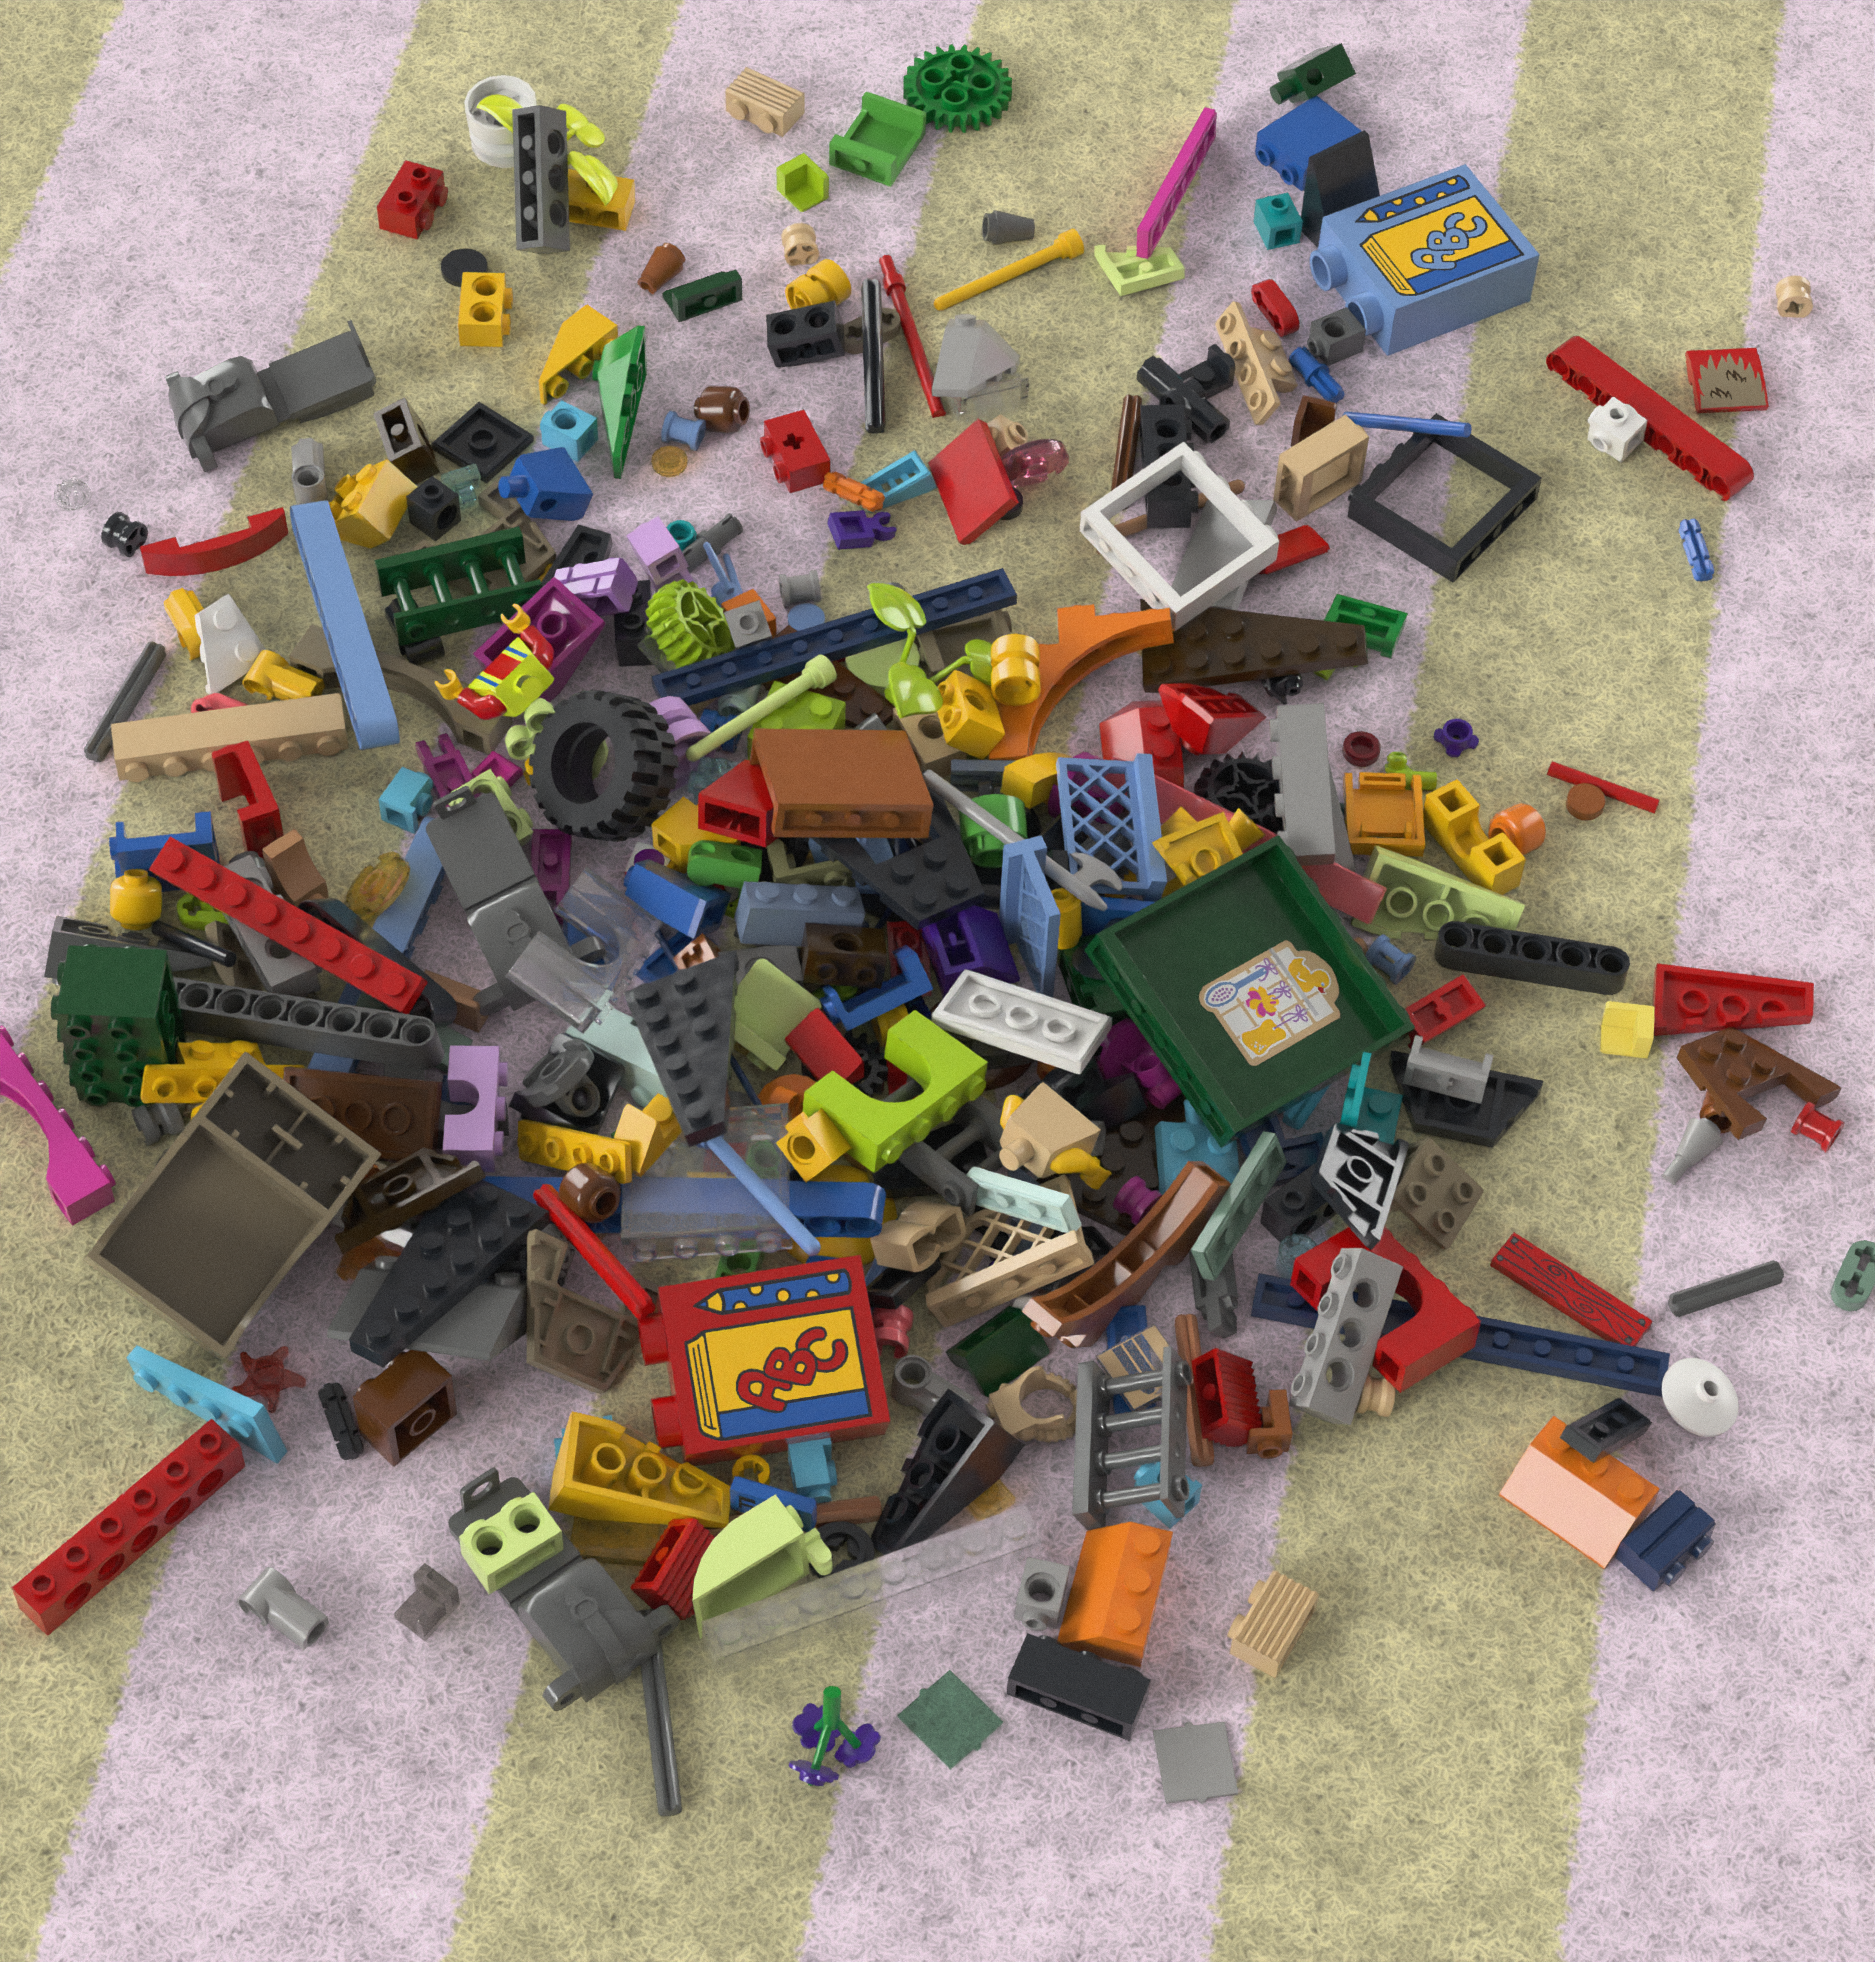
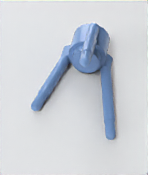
[703,542,743,608]

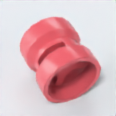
[872,1305,914,1359]

